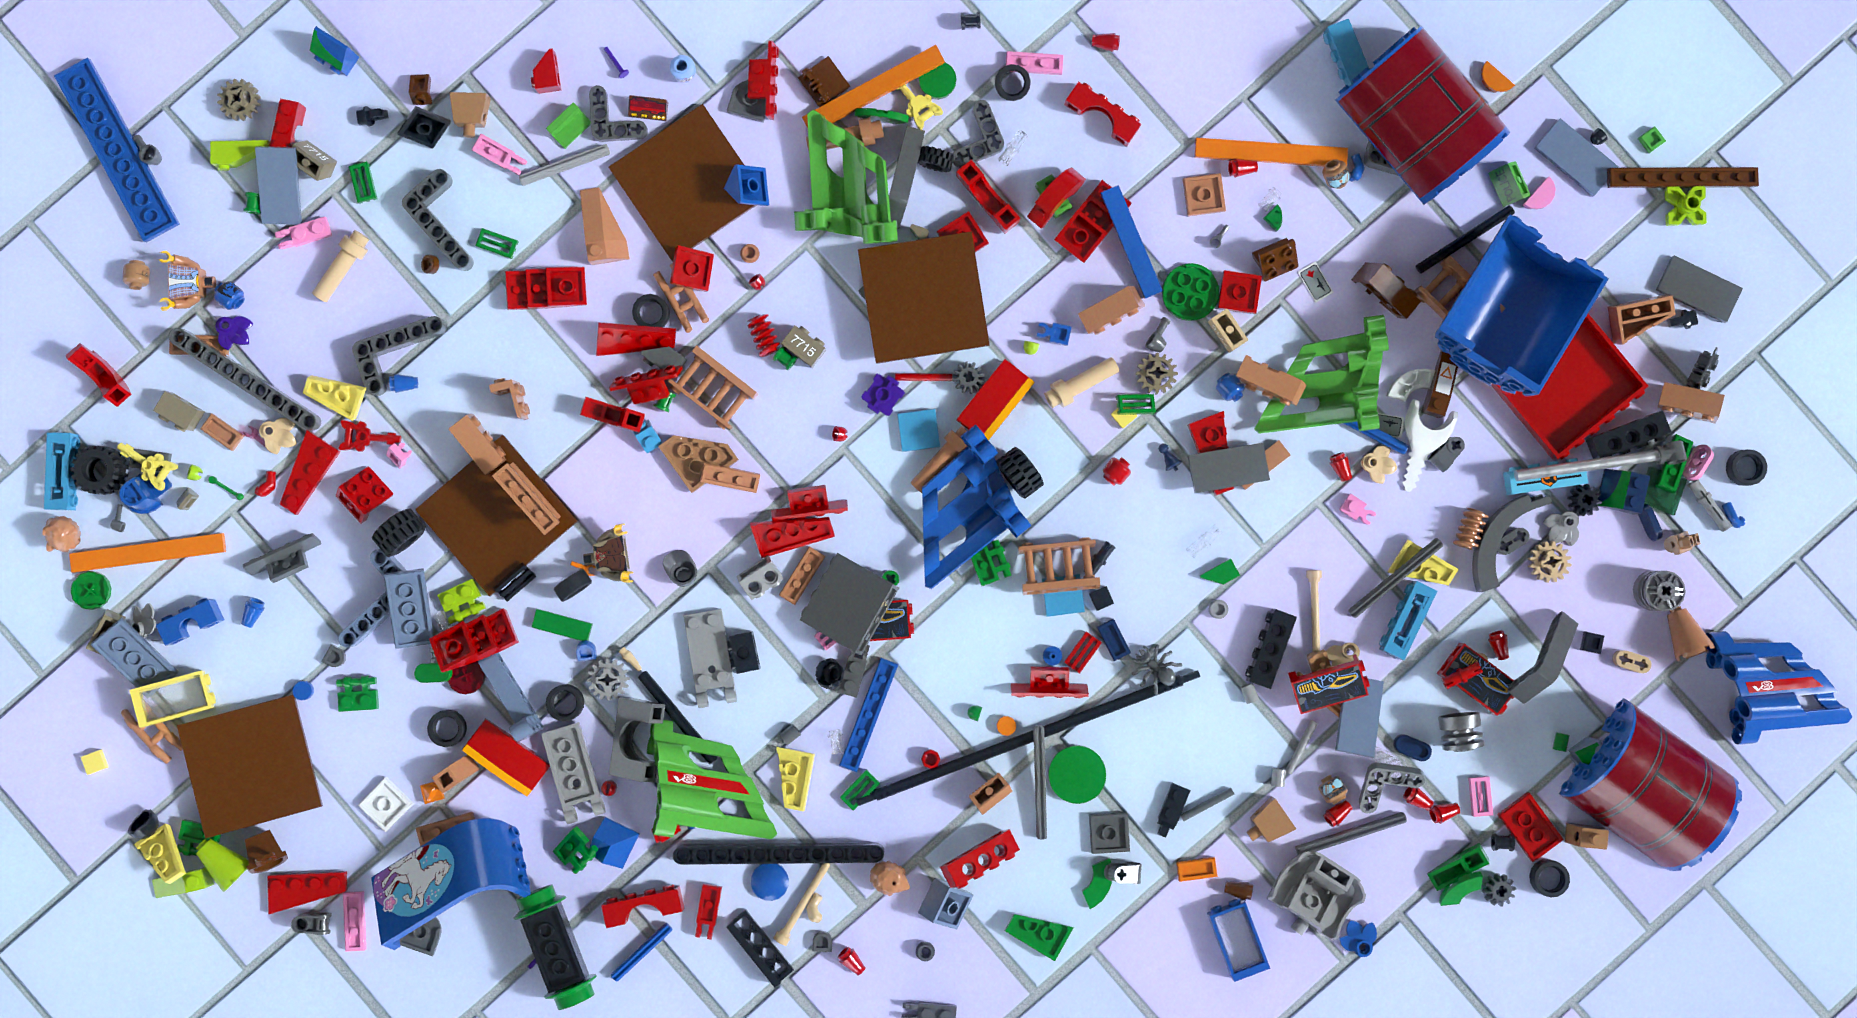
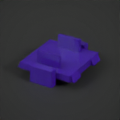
[861,374,905,416]

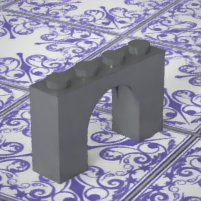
[609,697,665,782]

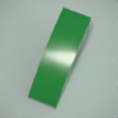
[1427,843,1490,891]

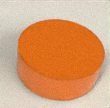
[997,716,1016,736]

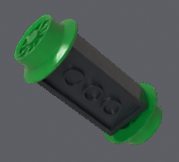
[514,884,597,1010]

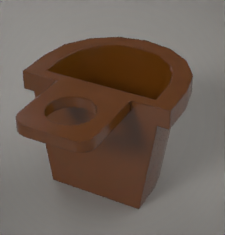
[245,830,288,874]

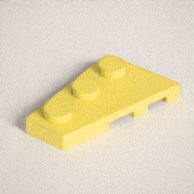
[303,375,366,421]
[1387,539,1459,586]
[776,747,815,811]
[134,824,186,884]

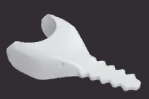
[1402,399,1458,492]

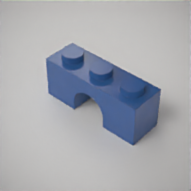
[156,598,225,646]

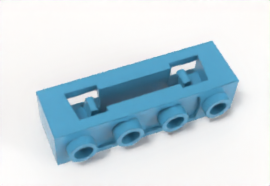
[44,433,80,511]
[1379,581,1438,660]

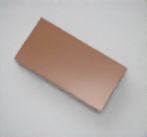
[200,413,245,451]

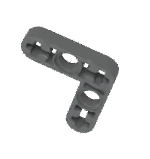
[589,85,648,142]
[953,100,1004,168]
[1359,762,1425,813]

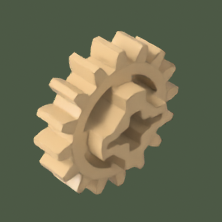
[1528,541,1572,583]

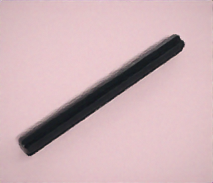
[1415,205,1515,274]
[638,671,718,764]

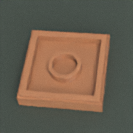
[1182,173,1226,217]

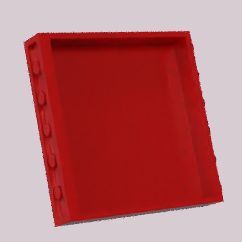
[1491,313,1648,460]

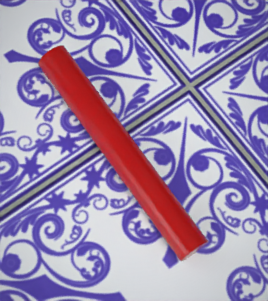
[895,373,953,381]

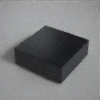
[1089,586,1114,611]
[1580,631,1605,654]

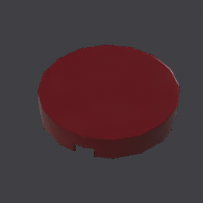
[448,661,486,695]

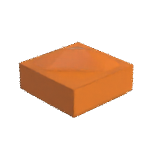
[420,782,445,804]

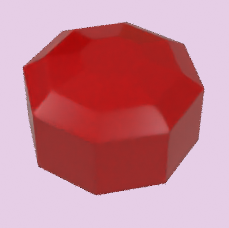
[921,749,940,769]

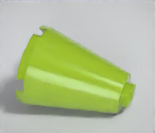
[196,839,249,892]

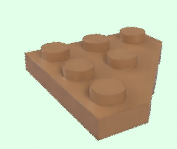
[658,435,739,493]

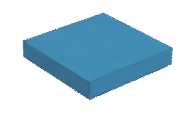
[897,409,940,452]
[1042,574,1085,617]

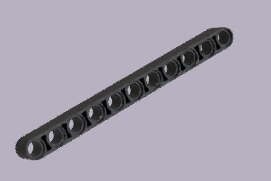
[673,843,885,865]

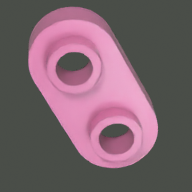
[1682,444,1714,481]

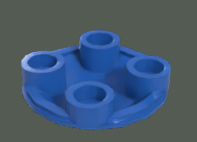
[751,864,789,901]

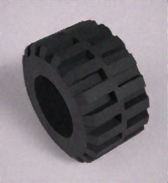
[71,446,129,495]
[996,447,1044,499]
[372,508,426,557]

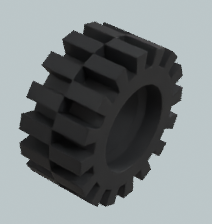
[918,146,954,173]

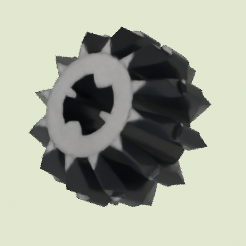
[1567,484,1602,516]

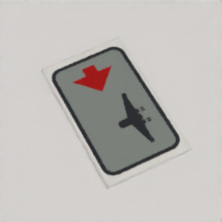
[1298,261,1334,303]
[1378,413,1404,438]

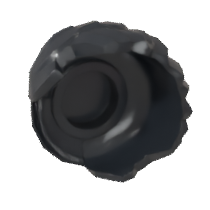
[815,658,844,690]

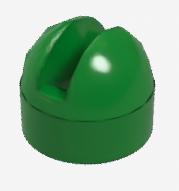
[967,705,982,722]

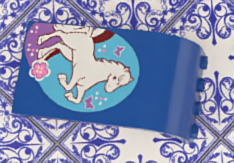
[371,818,531,950]

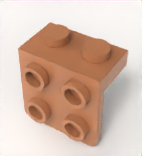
[489,378,530,420]

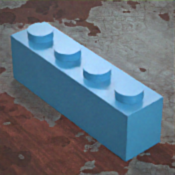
[1323,18,1369,87]

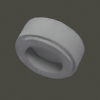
[1208,600,1229,619]

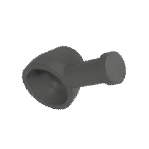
[132,135,162,165]
[1145,317,1171,353]

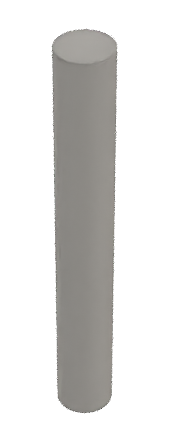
[1286,720,1318,775]

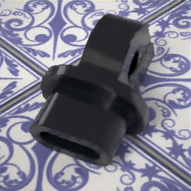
[356,106,389,127]
[1667,309,1698,329]

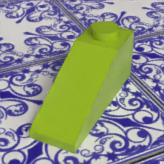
[210,140,270,171]
[152,867,214,898]

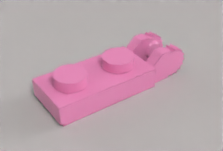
[472,134,527,176]
[274,216,332,250]

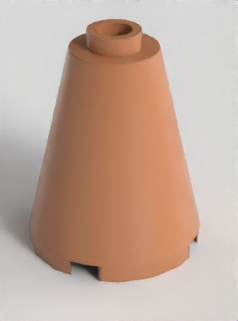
[1667,606,1715,662]

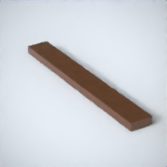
[1607,167,1759,188]

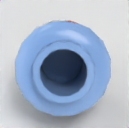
[670,55,696,83]

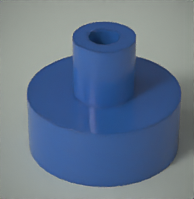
[1043,646,1062,666]

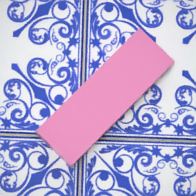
[1006,51,1063,75]
[343,891,367,952]

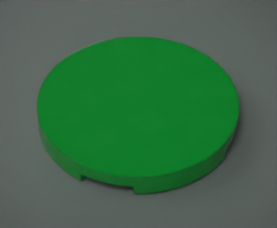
[1162,263,1220,321]
[1048,745,1106,804]

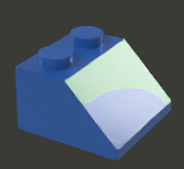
[309,26,360,76]

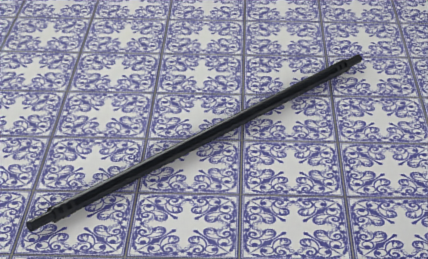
[856,670,1201,806]

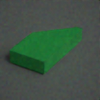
[1199,559,1240,585]

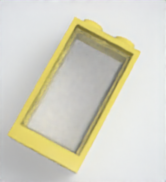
[129,670,216,728]

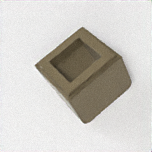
[910,224,929,240]
[176,488,199,510]

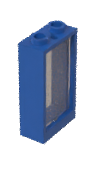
[1207,898,1271,982]

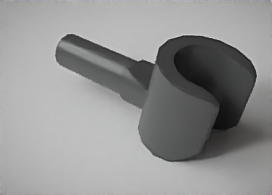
[1210,224,1229,248]
[110,504,126,532]

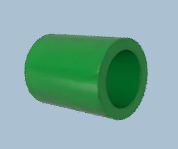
[1552,732,1570,752]

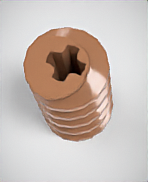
[1453,507,1489,550]

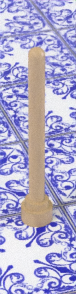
[1306,570,1322,652]
[773,863,830,946]

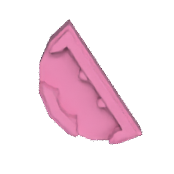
[1522,176,1556,210]

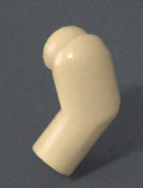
[806,892,823,923]

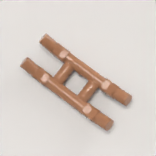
[653,263,709,333]
[121,700,183,764]

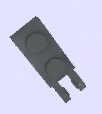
[838,645,870,698]
[902,1002,957,1018]

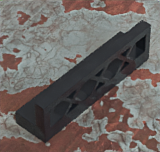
[726,909,794,988]

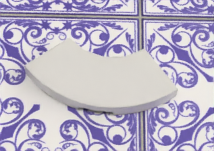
[1386,369,1435,402]

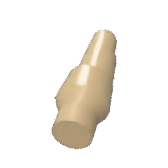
[618,647,642,672]

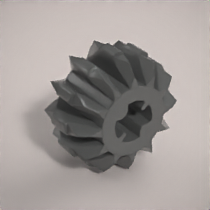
[952,361,985,394]
[1482,873,1517,907]

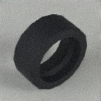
[995,64,1031,101]
[632,294,670,327]
[1726,449,1768,486]
[554,569,592,602]
[546,684,585,721]
[427,710,467,747]
[1529,859,1570,898]

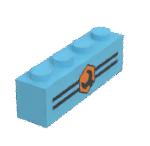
[1503,458,1588,495]

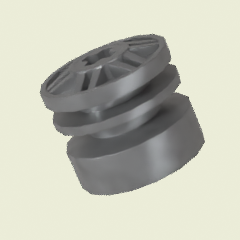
[1633,571,1686,611]
[1438,712,1484,752]

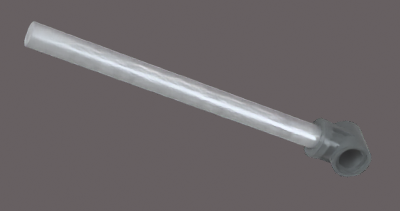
[1514,441,1687,481]

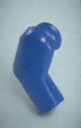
[1349,153,1365,182]
[1722,502,1746,528]

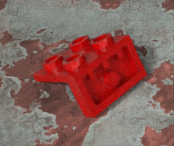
[335,467,393,524]

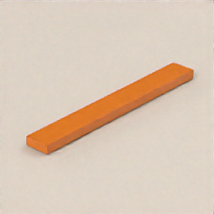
[802,45,945,128]
[1194,138,1348,167]
[69,533,226,573]

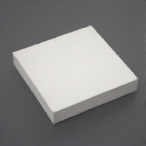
[358,777,414,832]

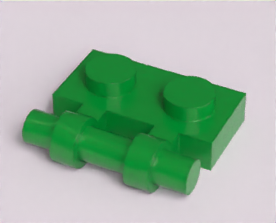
[971,539,1012,587]
[336,675,379,712]
[177,819,221,856]
[552,826,598,874]

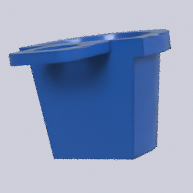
[119,473,172,514]

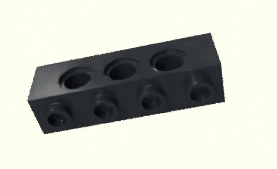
[1585,411,1672,459]
[1245,608,1297,689]

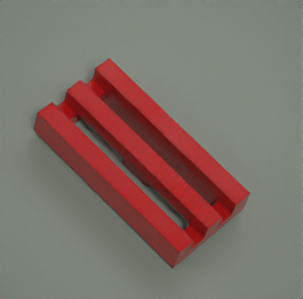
[1064,631,1102,674]

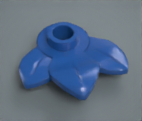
[1340,920,1377,957]

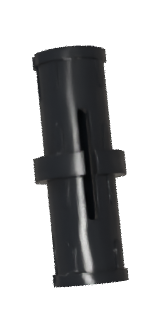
[1083,541,1116,575]

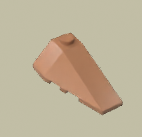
[580,187,630,265]

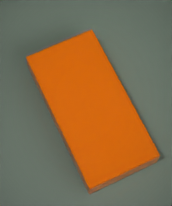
[1176,857,1218,882]

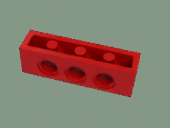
[940,829,1020,889]

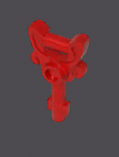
[338,420,402,452]

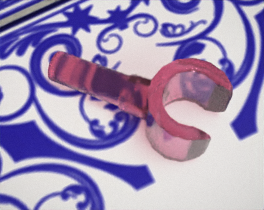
[243,426,267,449]

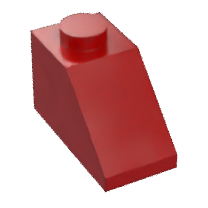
[531,48,562,94]

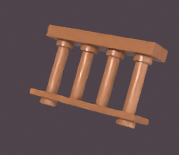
[1414,256,1505,320]
[668,345,758,430]
[492,462,561,535]
[1018,537,1100,596]

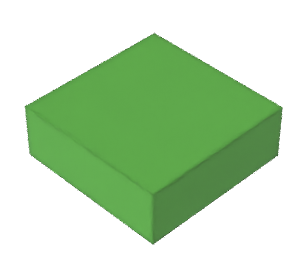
[1637,126,1666,153]

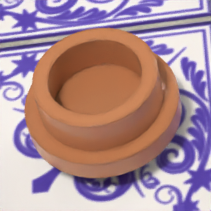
[740,244,760,263]

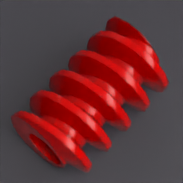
[747,314,780,357]

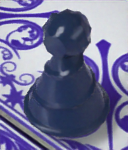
[1158,443,1182,472]

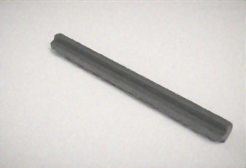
[1348,538,1443,618]
[1033,725,1047,840]
[1295,812,1407,855]

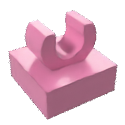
[386,443,412,469]

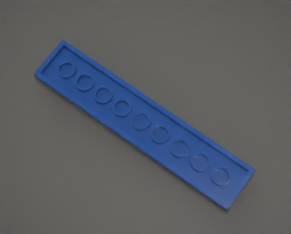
[54,57,180,243]

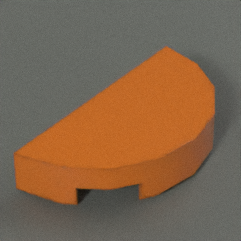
[1481,61,1515,93]

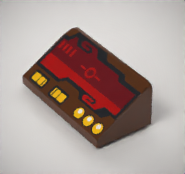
[628,95,669,121]

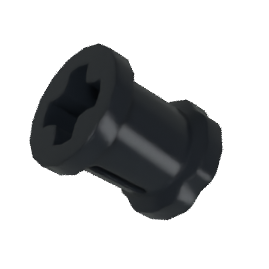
[961,12,981,30]
[1491,833,1515,852]

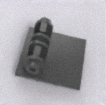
[1687,347,1720,390]

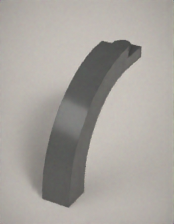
[1472,494,1552,592]

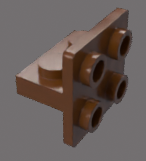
[1252,237,1299,282]

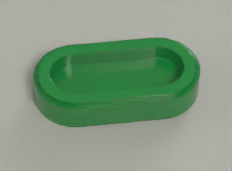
[414,663,452,683]

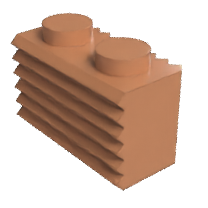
[969,773,1012,815]

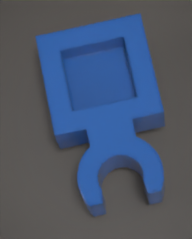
[1036,323,1072,346]

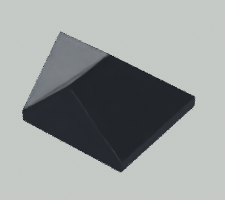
[398,106,451,149]

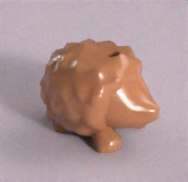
[42,516,81,552]
[870,861,910,897]

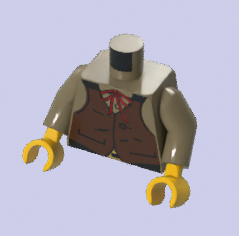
[583,523,633,583]

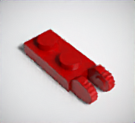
[695,883,723,940]

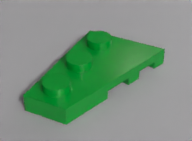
[1004,914,1074,961]

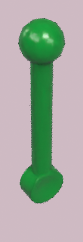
[208,476,244,500]

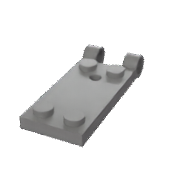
[683,609,737,708]
[541,722,606,824]

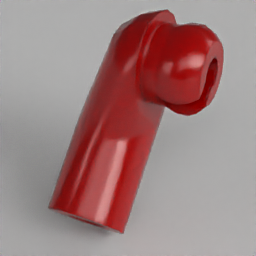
[255,471,276,497]

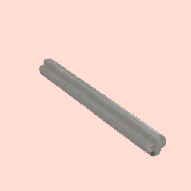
[519,144,610,186]

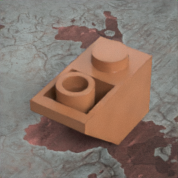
[432,754,480,794]

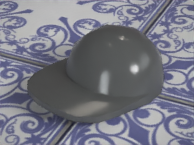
[663,550,697,587]

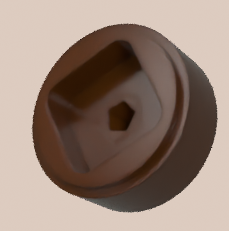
[421,255,439,274]

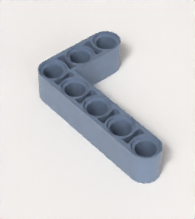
[338,549,407,647]
[478,652,543,742]

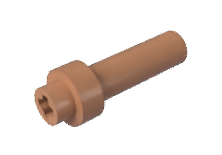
[806,117,884,150]
[910,426,967,493]

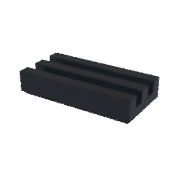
[493,562,536,602]

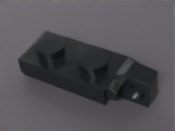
[1157,782,1191,838]

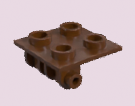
[798,56,851,107]

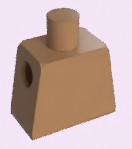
[450,92,491,138]
[1246,797,1296,842]
[1565,823,1609,850]

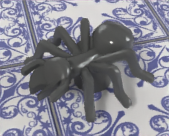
[1132,644,1183,695]

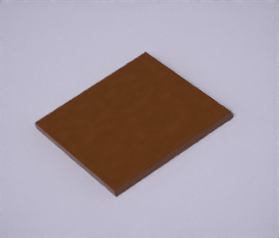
[608,104,757,262]
[858,231,990,364]
[415,435,578,597]
[177,695,323,838]

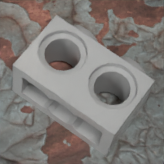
[737,555,783,600]

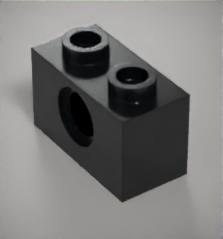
[727,631,761,674]

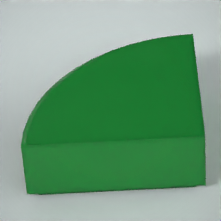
[1263,204,1282,232]

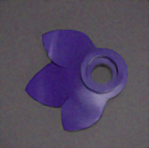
[215,316,253,350]

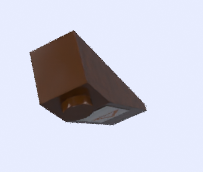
[1421,350,1458,418]

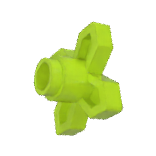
[1664,186,1707,226]

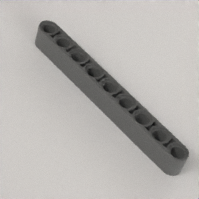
[169,328,321,431]

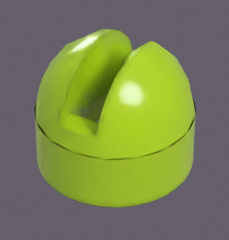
[1023,340,1039,355]
[187,464,203,481]

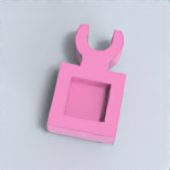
[1339,494,1376,525]

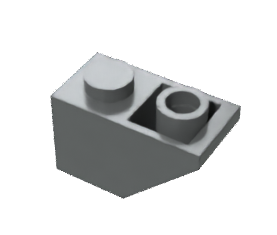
[640,347,687,370]

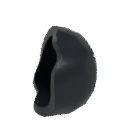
[128,809,159,839]

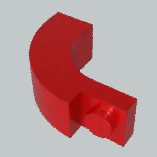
[1027,167,1086,229]
[65,343,132,407]
[580,397,645,432]

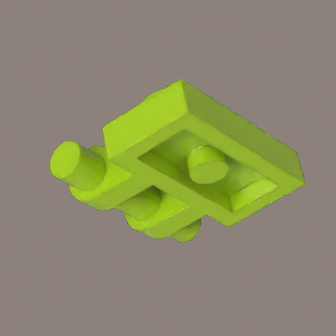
[437,579,486,624]

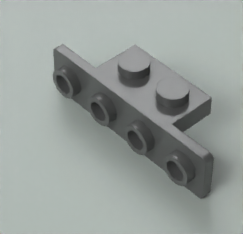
[243,533,322,583]

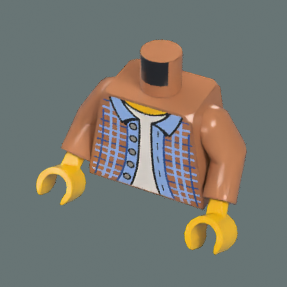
[158,251,216,311]

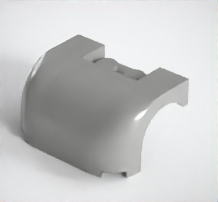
[1267,851,1366,941]

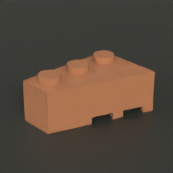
[1078,286,1145,335]
[1607,295,1676,345]
[1236,355,1306,406]
[1658,382,1725,424]
[449,414,506,475]

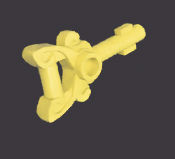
[896,84,943,130]
[117,443,178,491]

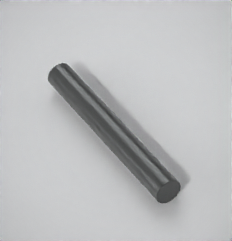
[1181,788,1235,821]

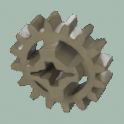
[217,79,261,121]
[1136,353,1178,395]

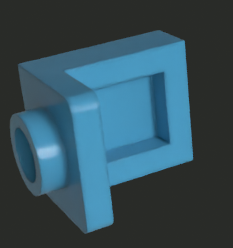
[633,419,663,453]

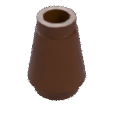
[1224,881,1253,901]

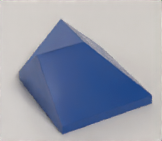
[724,164,769,206]
[589,817,640,869]

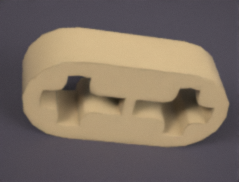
[1612,650,1651,673]

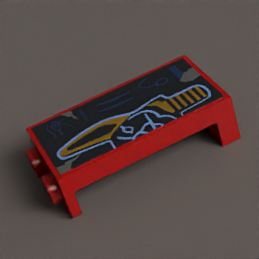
[870,600,914,641]
[1437,643,1514,716]
[1288,654,1370,714]

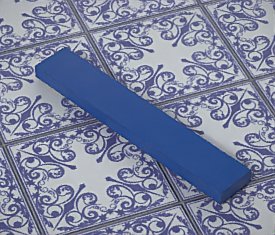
[1100,185,1163,299]
[839,657,899,772]

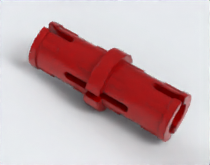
[1441,661,1483,690]

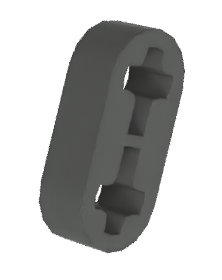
[1497,528,1530,555]

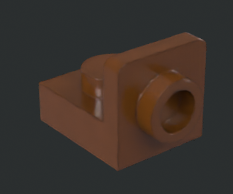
[408,74,432,105]

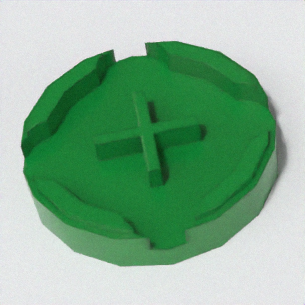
[919,62,957,100]
[71,571,112,610]

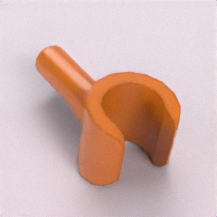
[570,561,596,576]

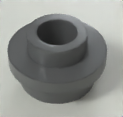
[916,942,935,961]

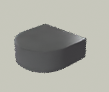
[322,644,346,667]
[812,931,832,952]

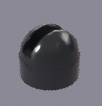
[1590,128,1608,145]

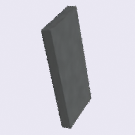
[1656,255,1743,323]
[1187,443,1270,494]

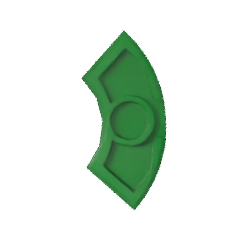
[855,108,909,124]
[1082,858,1112,909]
[1439,871,1483,906]

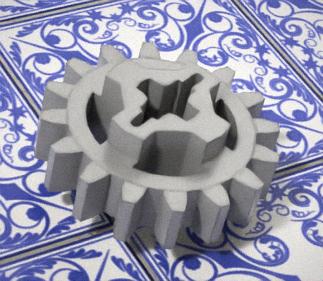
[587,658,630,701]

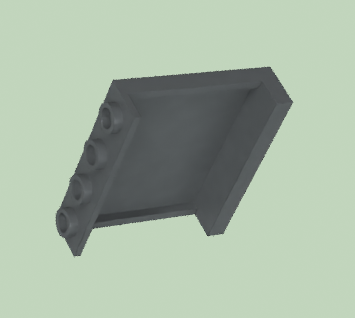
[800,553,899,655]

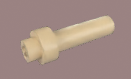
[312,230,370,303]
[1044,357,1119,408]

